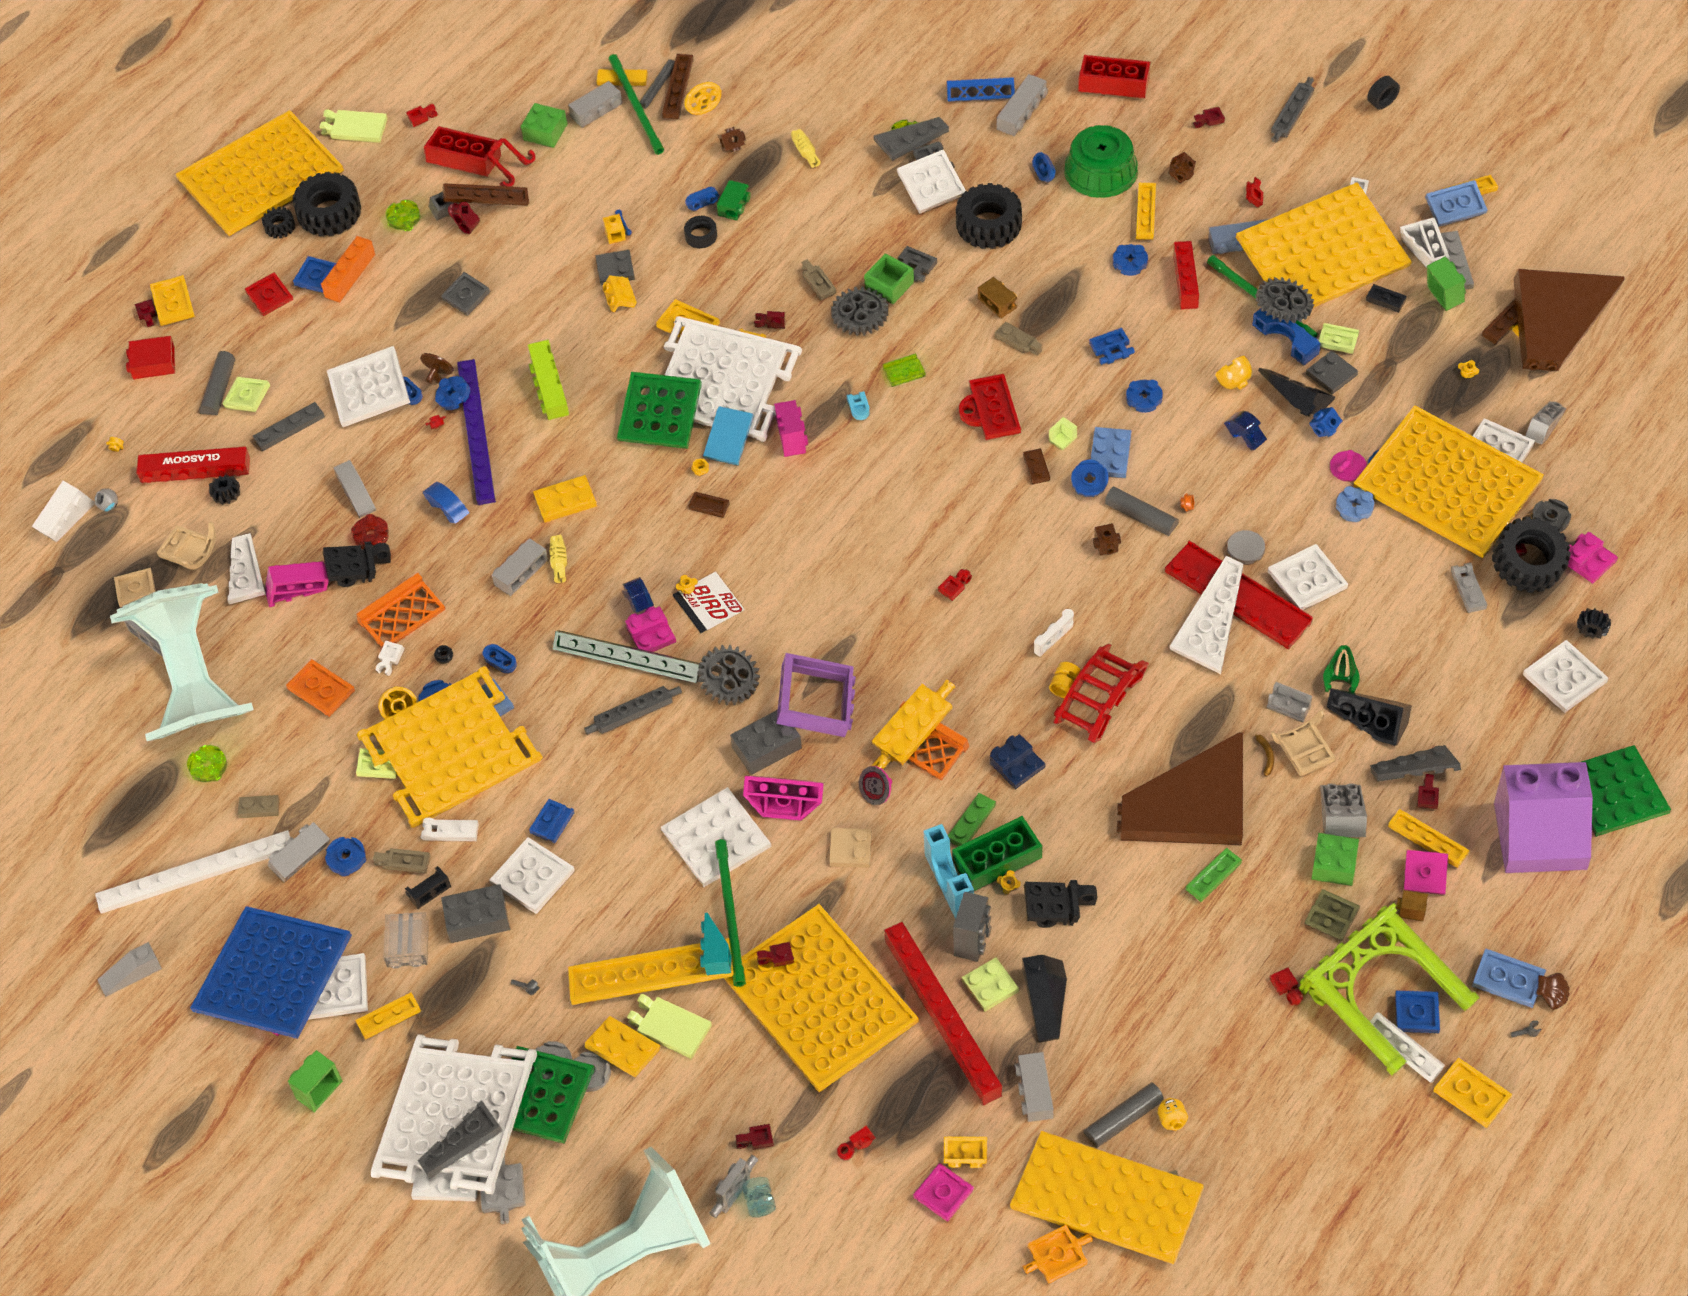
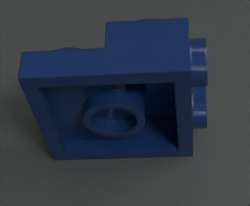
[990,734,1046,789]

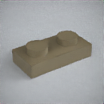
[238,795,280,818]

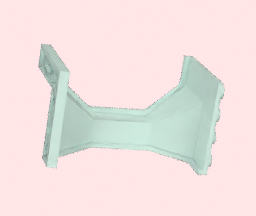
[110,583,254,741]
[521,1147,710,1296]

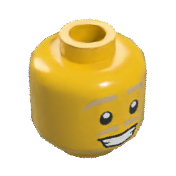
[1157,1098,1188,1130]

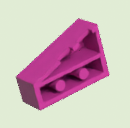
[774,400,808,457]
[265,561,328,608]

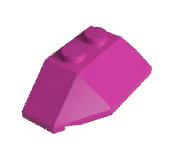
[743,776,824,821]

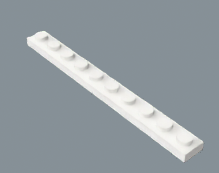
[95,830,291,914]

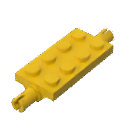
[871,679,955,769]

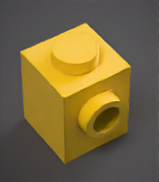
[603,214,626,244]

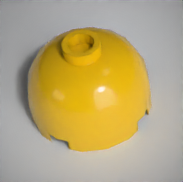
[1215,356,1252,390]
[378,686,417,720]

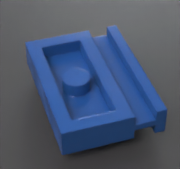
[529,799,575,844]

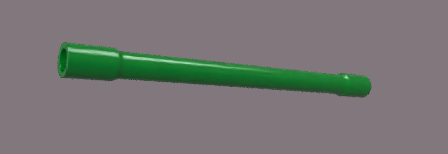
[608,54,664,155]
[1207,255,1318,338]
[715,839,746,987]

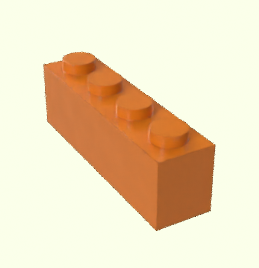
[321,236,375,303]

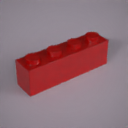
[1173,241,1199,310]

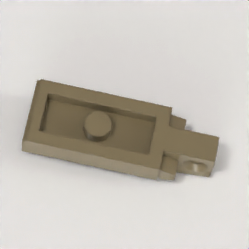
[802,259,836,300]
[995,321,1042,356]
[373,848,430,873]

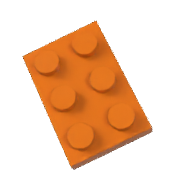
[286,659,355,717]

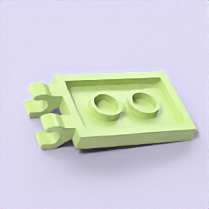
[320,110,387,143]
[627,994,712,1059]

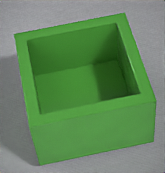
[521,103,567,148]
[864,253,914,304]
[1427,256,1466,311]
[1311,833,1359,886]
[288,1050,343,1112]

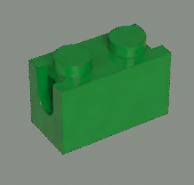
[717,180,751,221]

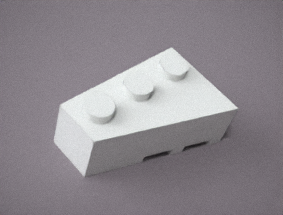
[1400,217,1450,268]
[32,481,95,542]

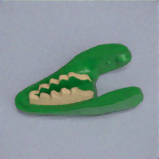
[1323,645,1360,693]

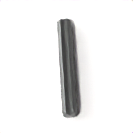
[640,59,675,109]

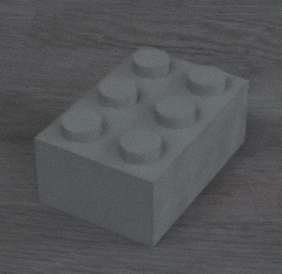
[730,710,802,775]
[441,884,511,943]
[953,892,992,962]

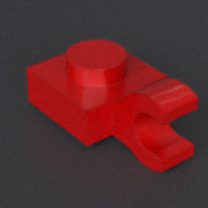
[406,104,438,127]
[1246,177,1263,208]

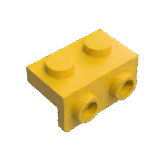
[602,275,637,312]
[944,1136,987,1168]

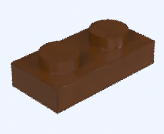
[1023,448,1050,485]

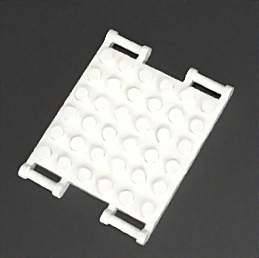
[638,316,802,442]
[371,1035,537,1195]

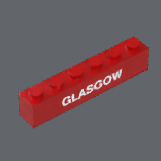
[136,446,250,483]

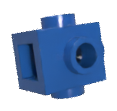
[1309,407,1343,437]

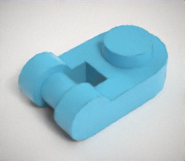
[846,391,870,420]

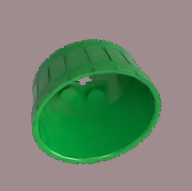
[1064,125,1138,198]

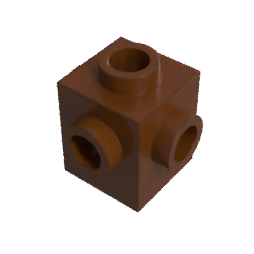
[718,127,746,152]
[1168,152,1196,183]
[1093,523,1121,556]

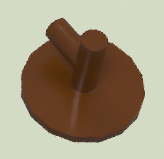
[420,353,454,384]

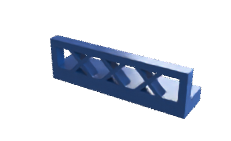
[947,77,1015,102]

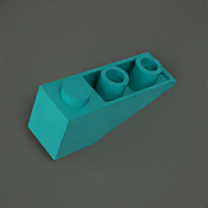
[700,912,732,975]

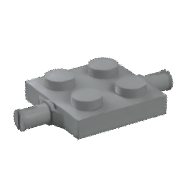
[480,1154,526,1224]
[709,1155,758,1218]

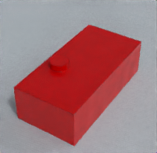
[1078,55,1151,98]
[424,126,501,177]

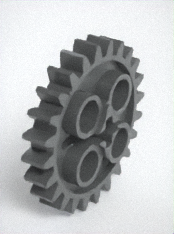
[1255,277,1314,324]
[831,286,889,336]
[697,645,760,705]

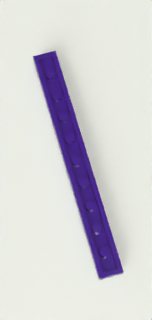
[457,359,496,505]

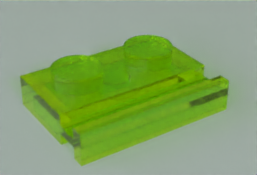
[883,353,926,387]

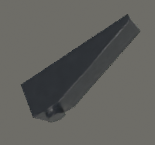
[1327,688,1412,746]

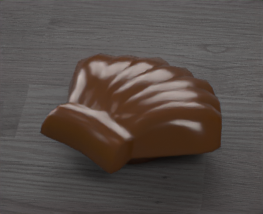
[1536,973,1570,1010]

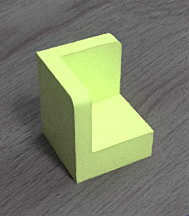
[1049,417,1077,450]

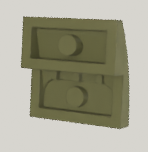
[1304,889,1360,941]

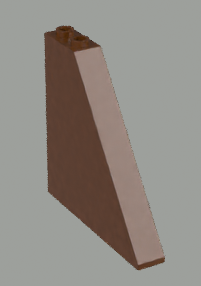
[1513,269,1625,372]
[1117,732,1243,845]

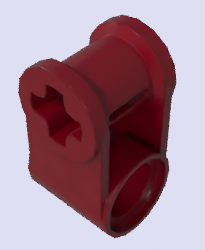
[448,202,480,234]

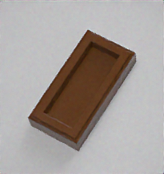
[688,492,730,518]

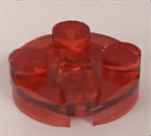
[351,514,389,549]

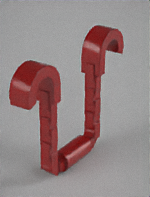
[487,138,536,186]

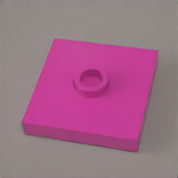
[1404,850,1448,895]
[913,1163,974,1222]

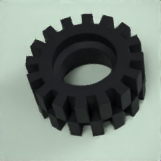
[262,206,295,239]

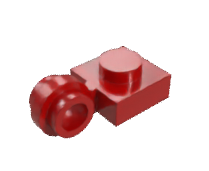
[938,569,972,601]
[1270,967,1303,1006]
[837,1125,876,1160]

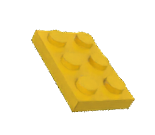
[150,275,195,326]
[656,299,720,338]
[533,475,597,523]
[585,1016,660,1078]
[1433,1058,1512,1128]

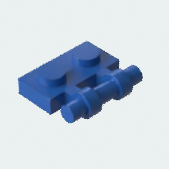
[1089,328,1135,365]

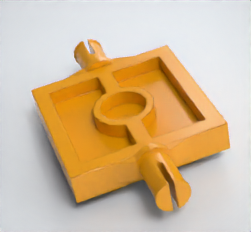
[1023,1225,1092,1283]

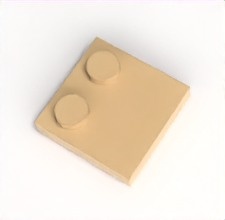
[114,568,156,607]
[829,828,872,868]

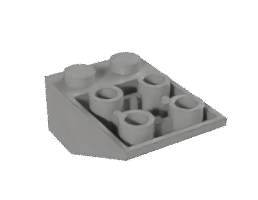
[1320,784,1367,837]

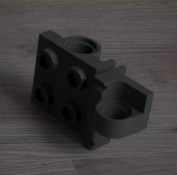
[323,541,391,587]
[1024,880,1098,928]

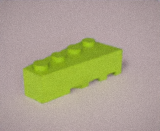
[528,339,569,420]

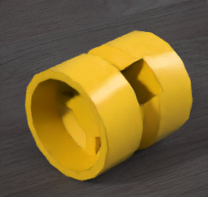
[1049,662,1081,698]

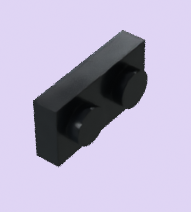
[1366,284,1407,313]

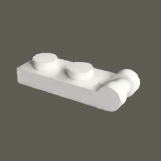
[1034,609,1074,657]
[421,818,479,841]

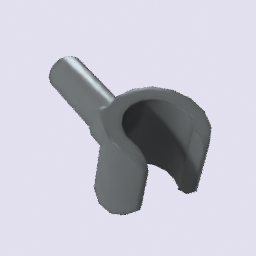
[511,979,540,995]
[1510,1020,1542,1037]

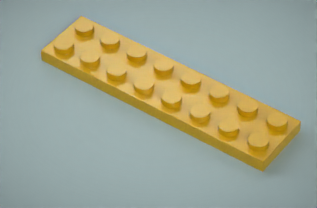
[568,938,734,1005]

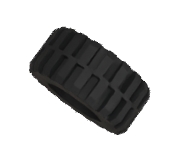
[292,172,361,237]
[956,183,1022,249]
[1492,516,1571,593]

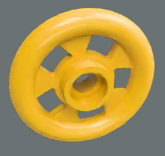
[684,82,722,115]

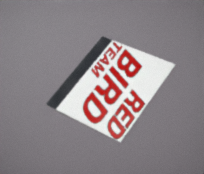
[673,572,745,633]

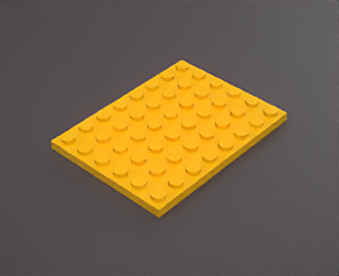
[176,110,344,236]
[1236,182,1412,308]
[1353,405,1544,558]
[724,904,919,1092]

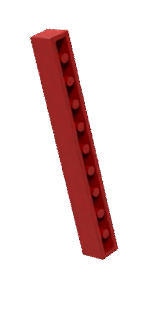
[884,921,1002,1106]

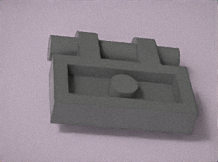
[898,246,937,282]

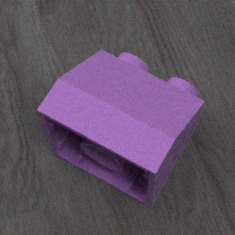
[1494,762,1592,873]

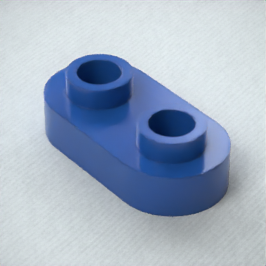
[1032,152,1056,183]
[685,187,719,210]
[403,376,423,405]
[483,644,517,673]

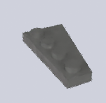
[874,117,949,161]
[1370,745,1461,781]
[418,1100,502,1179]

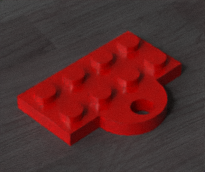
[959,373,1021,440]

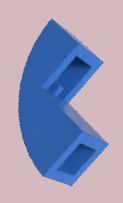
[422,481,470,524]

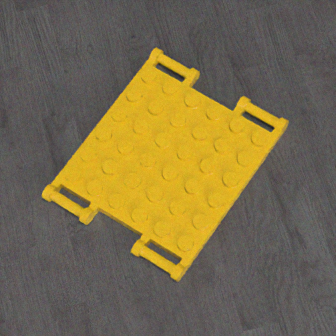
[356,666,543,828]

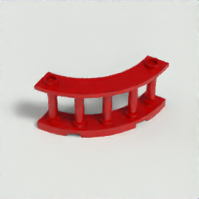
[1053,643,1149,743]

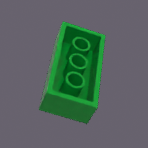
[952,815,1043,891]

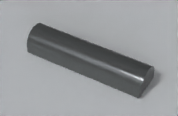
[199,351,235,415]
[1105,486,1179,536]
[1084,1082,1164,1148]

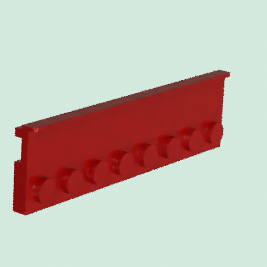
[1165,540,1313,650]

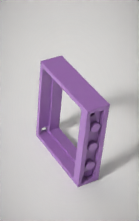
[776,653,856,737]

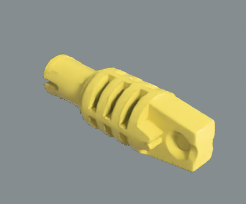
[791,129,821,168]
[549,535,567,583]

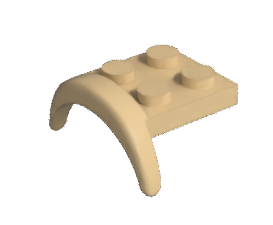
[157,522,216,570]
[1271,710,1336,777]

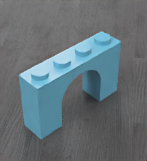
[923,824,974,919]

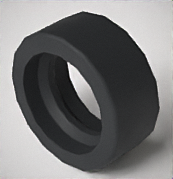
[1367,76,1400,109]
[684,215,717,249]

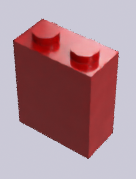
[126,336,175,379]

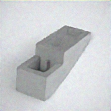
[333,460,376,518]

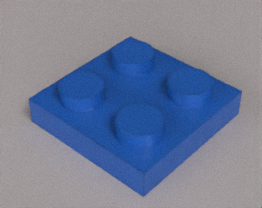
[293,256,336,293]
[1395,990,1440,1033]

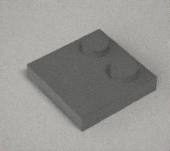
[595,249,635,285]
[441,272,491,316]
[1306,350,1358,395]

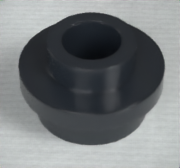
[434,645,453,664]

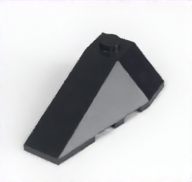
[1258,367,1335,417]
[1022,954,1067,1043]

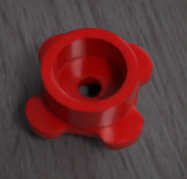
[426,415,446,429]

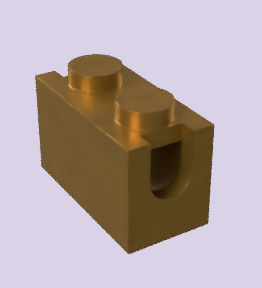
[978,276,1017,319]

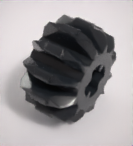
[209,473,240,505]
[1577,608,1611,639]

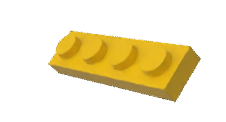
[1136,183,1156,240]
[1388,809,1469,868]

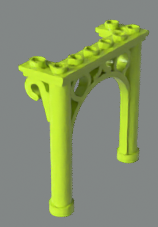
[1299,903,1480,1076]

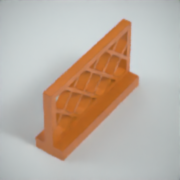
[356,573,446,648]
[899,701,970,780]

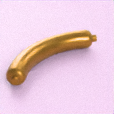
[1255,734,1275,776]

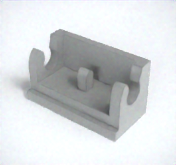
[1267,682,1312,722]

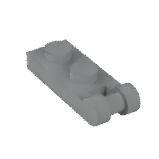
[1451,563,1487,613]

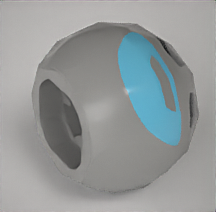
[95,488,118,511]

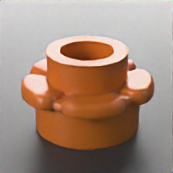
[1180,493,1195,512]

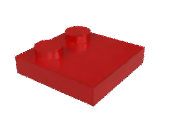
[244,272,293,317]

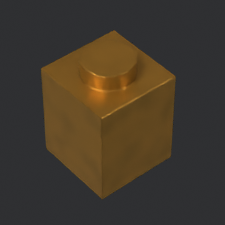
[1396,890,1428,922]

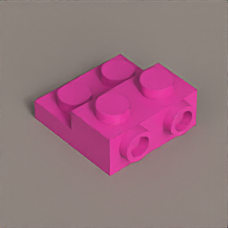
[1568,531,1618,584]
[625,606,676,652]

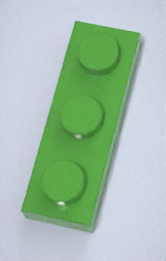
[948,793,996,846]
[1186,848,1242,902]

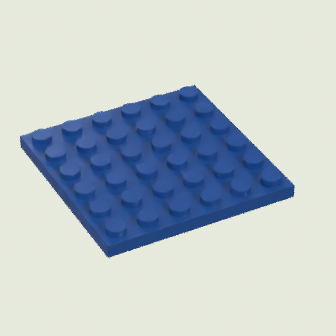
[190,906,352,1039]

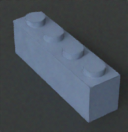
[1208,219,1269,254]

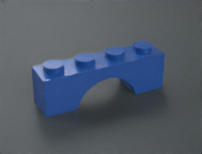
[1252,308,1321,366]

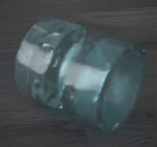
[742,1177,776,1217]

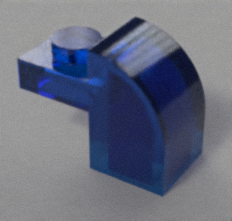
[1224,411,1267,451]
[622,577,654,613]

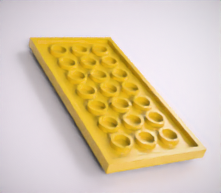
[1010,1131,1204,1264]

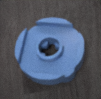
[1336,486,1374,522]

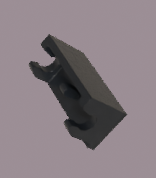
[405,866,451,909]

